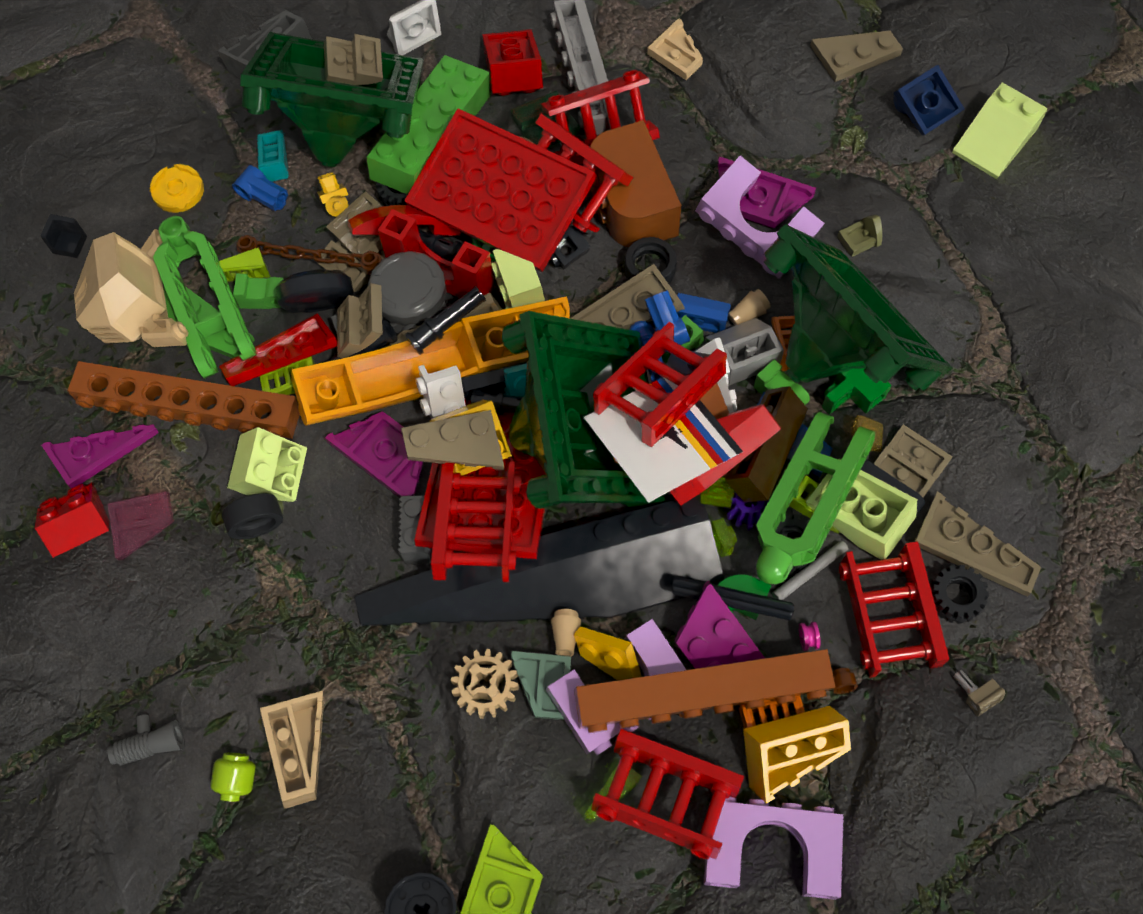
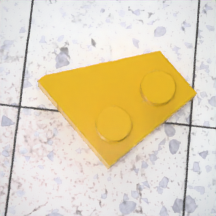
[574,626,642,680]

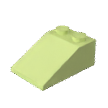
[952,82,1048,179]
[806,459,917,560]

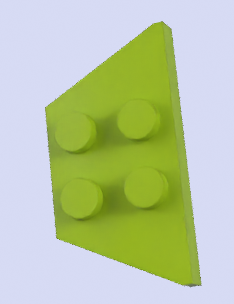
[461,824,543,914]

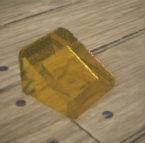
[853,415,883,452]

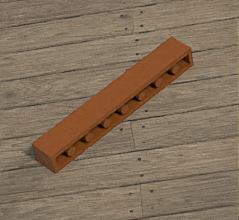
[574,649,836,733]

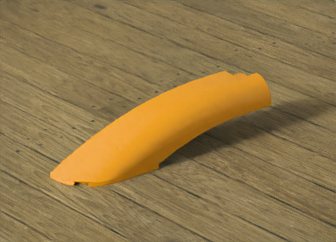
[291,296,570,426]

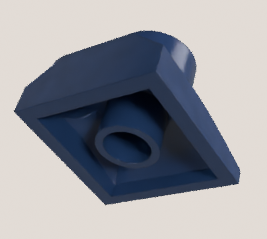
[893,65,964,136]

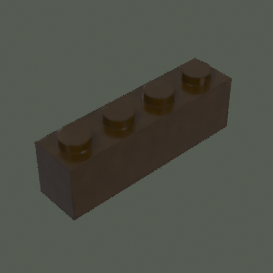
[725,386,808,503]

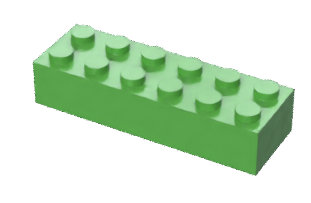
[367,55,491,195]

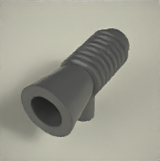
[107,714,185,766]

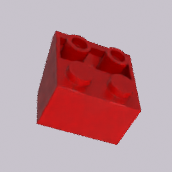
[35,483,109,558]

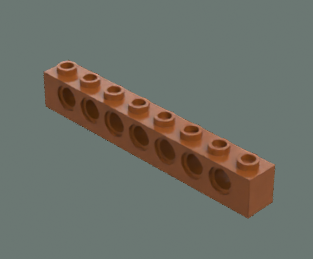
[67,361,300,439]

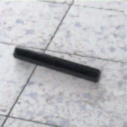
[671,577,794,620]

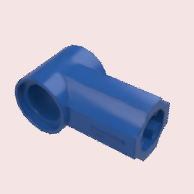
[232,165,289,211]
[644,290,690,345]

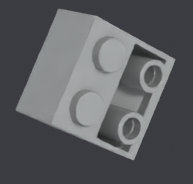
[705,318,784,385]

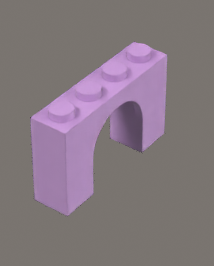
[695,156,825,279]
[546,619,686,755]
[704,797,843,900]

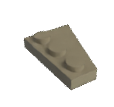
[810,31,903,82]
[401,410,504,470]

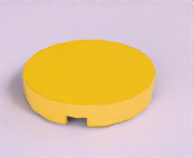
[150,164,204,213]

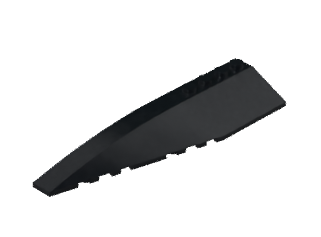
[355,493,724,626]

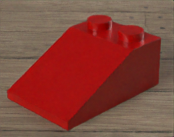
[482,30,543,95]

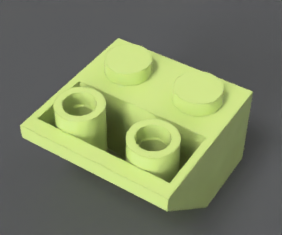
[491,249,545,309]
[227,427,307,502]

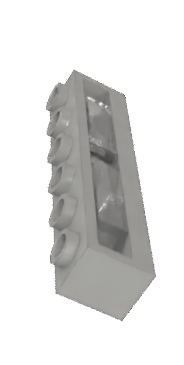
[550,0,611,135]

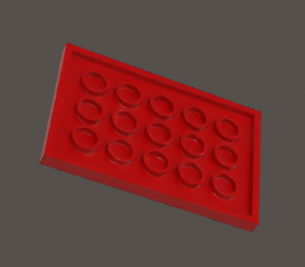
[404,108,597,272]
[414,400,545,559]

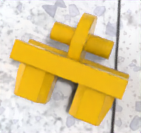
[317,172,349,217]

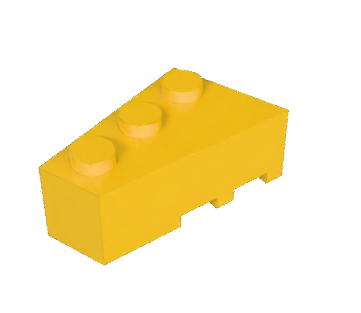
[743,706,851,804]

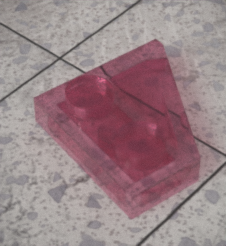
[108,492,174,560]

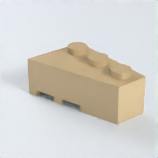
[260,691,324,809]

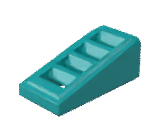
[257,130,289,182]

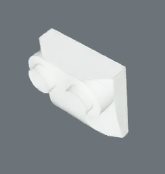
[387,0,442,55]

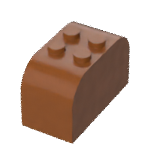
[589,120,681,247]

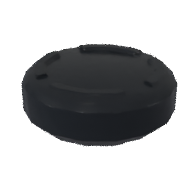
[275,269,353,313]

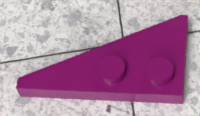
[41,424,159,488]

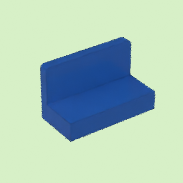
[677,293,731,333]

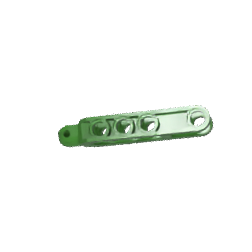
[153,216,257,379]
[756,412,876,584]

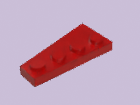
[219,313,337,386]

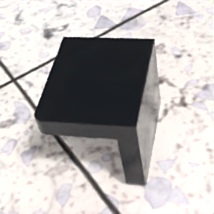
[41,214,87,258]

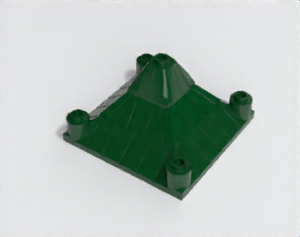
[240,32,424,167]
[764,224,953,391]
[502,311,670,509]

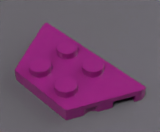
[717,157,816,228]
[325,411,423,498]
[674,581,765,669]

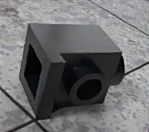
[550,225,591,270]

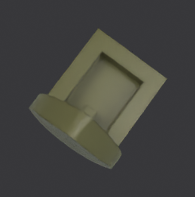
[837,215,883,257]

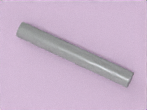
[772,540,848,600]

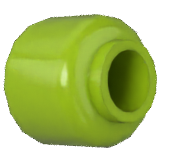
[210,752,256,802]

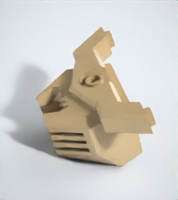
[74,229,188,347]

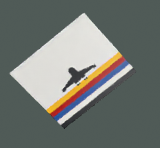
[584,377,743,503]

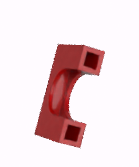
[378,209,495,298]

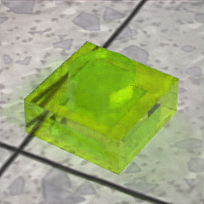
[701,478,735,508]
[711,518,737,558]

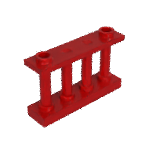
[541,70,660,165]
[535,114,634,233]
[593,322,727,447]
[431,462,521,582]
[839,541,950,678]
[591,729,744,859]

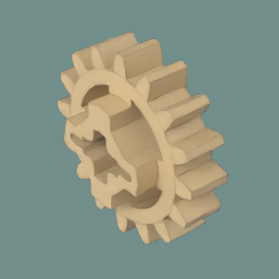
[451,649,519,719]

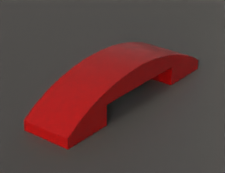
[348,205,460,235]

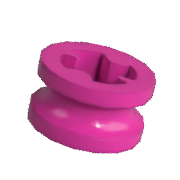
[799,621,821,651]

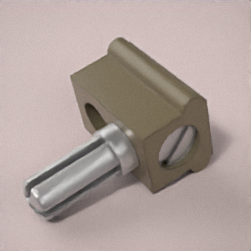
[954,670,1006,717]

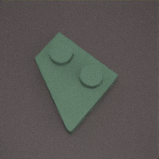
[511,651,571,721]

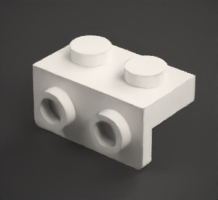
[416,365,466,419]

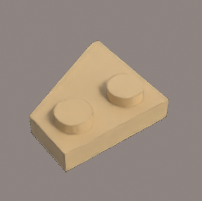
[647,18,703,80]

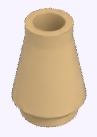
[728,289,771,326]
[551,609,581,656]

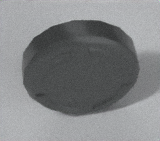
[368,251,447,325]

